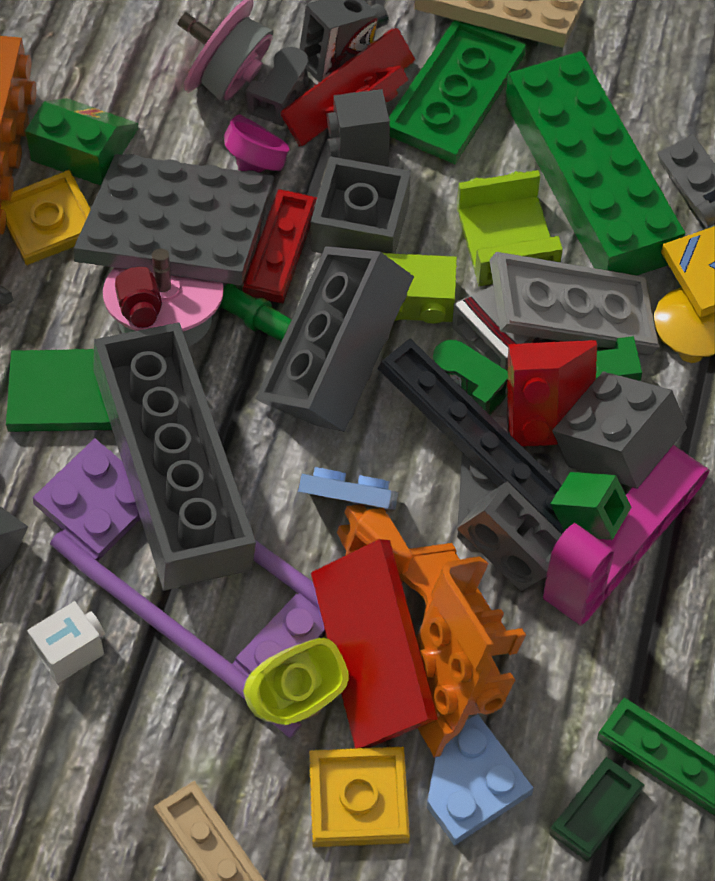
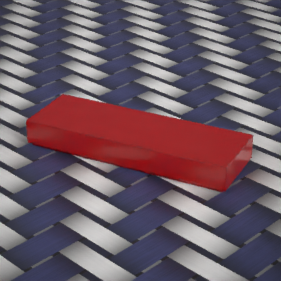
[243,189,317,304]

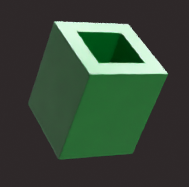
[550,472,632,540]

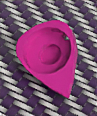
[224,114,290,173]

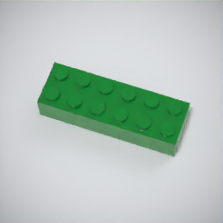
[505,51,686,276]

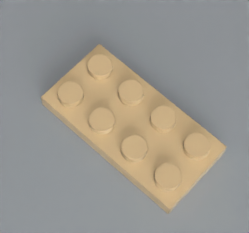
[414,0,584,48]

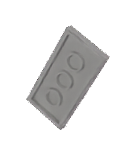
[490,252,659,355]

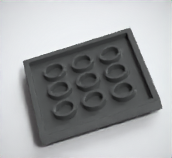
[74,154,274,285]

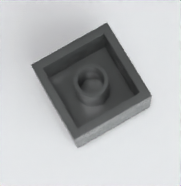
[311,156,411,254]
[552,371,687,489]

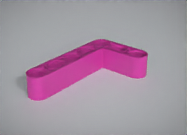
[543,445,710,626]

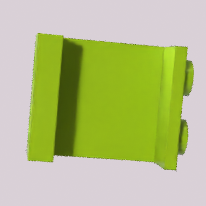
[456,170,563,287]

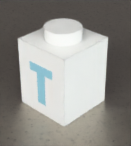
[27,601,105,684]

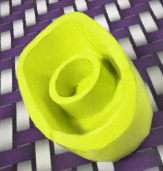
[243,638,349,725]

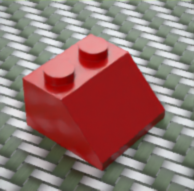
[507,340,597,446]

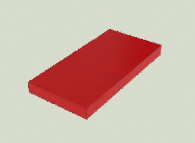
[311,539,438,748]

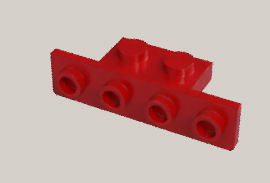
[281,28,416,147]

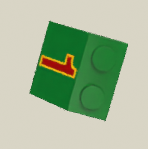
[25,98,139,186]

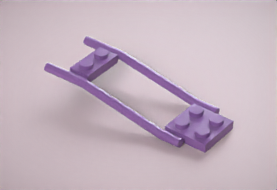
[33,438,326,738]

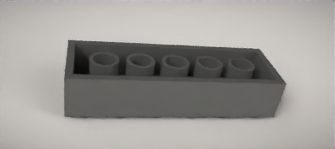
[93,322,256,591]

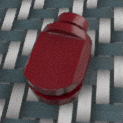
[115,266,162,328]

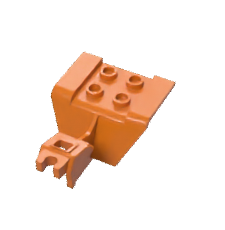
[337,504,526,757]

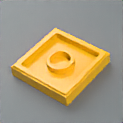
[1,170,91,266]
[309,747,410,847]

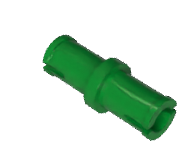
[219,284,292,342]

